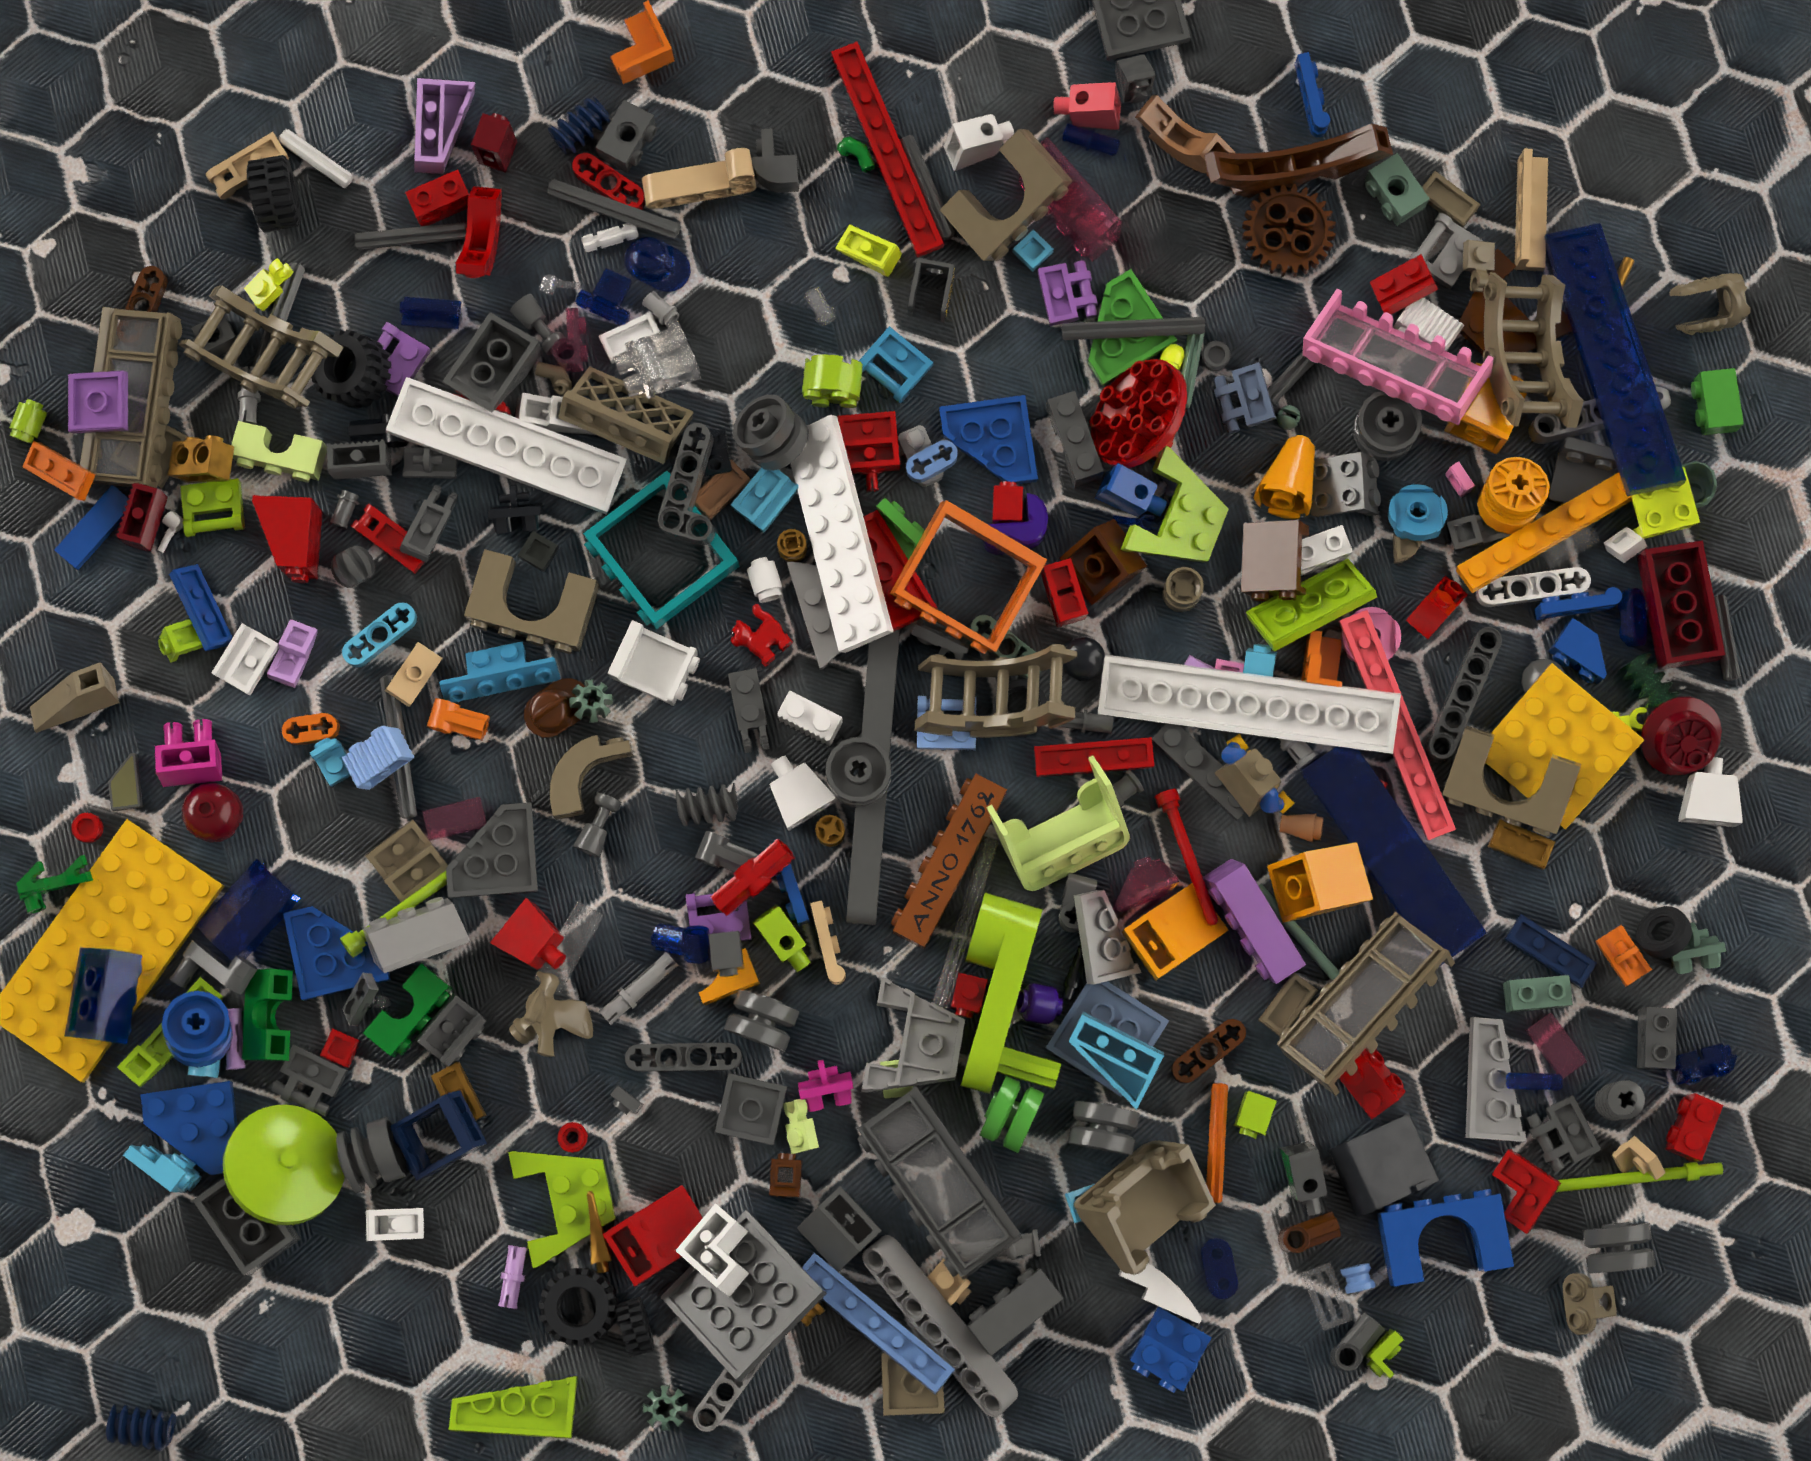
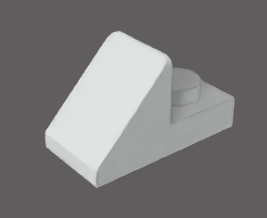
[366,1208,424,1241]

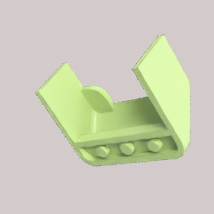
[986,756,1130,891]

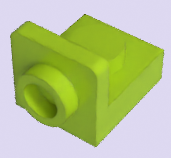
[158,619,203,663]
[1365,1329,1404,1378]

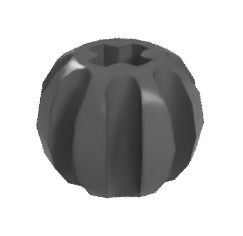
[331,546,375,588]

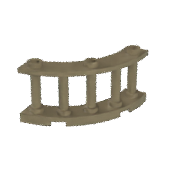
[1483,273,1584,428]
[179,285,344,409]
[915,644,1077,738]

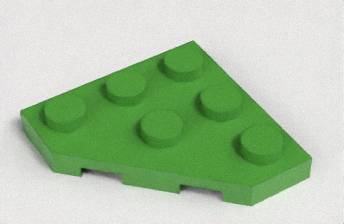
[1088,269,1177,387]

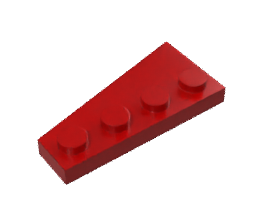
[863,510,938,631]

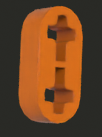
[282,713,340,745]

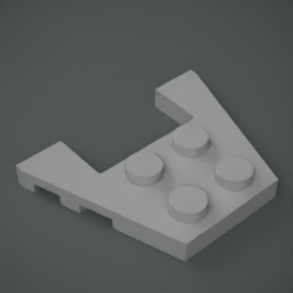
[861,977,965,1092]

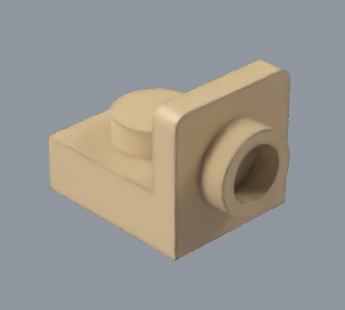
[1612,1136,1665,1180]
[927,1258,971,1306]

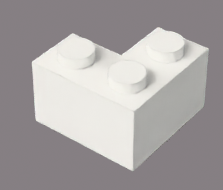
[676,1203,749,1297]

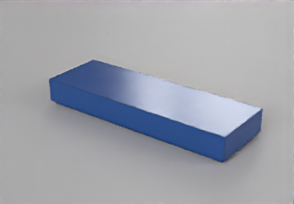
[54,485,129,570]
[169,564,233,651]

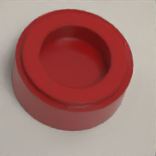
[71,813,104,843]

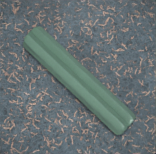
[1181,333,1204,409]

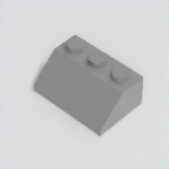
[363,897,470,973]

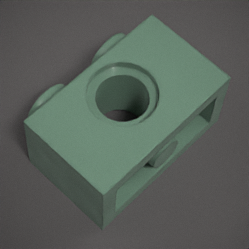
[1365,153,1430,226]
[1503,975,1573,1013]

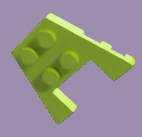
[1121,446,1229,562]
[508,1151,616,1268]

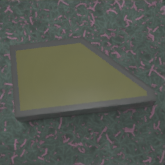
[108,753,143,811]

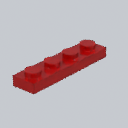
[1034,737,1154,777]

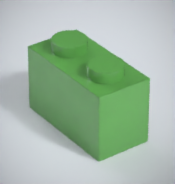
[1691,368,1744,435]

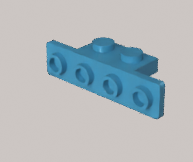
[439,641,560,703]

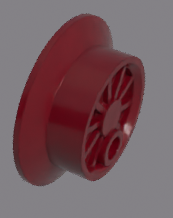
[1641,697,1722,775]

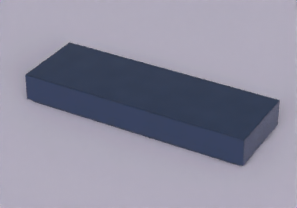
[1504,914,1597,989]

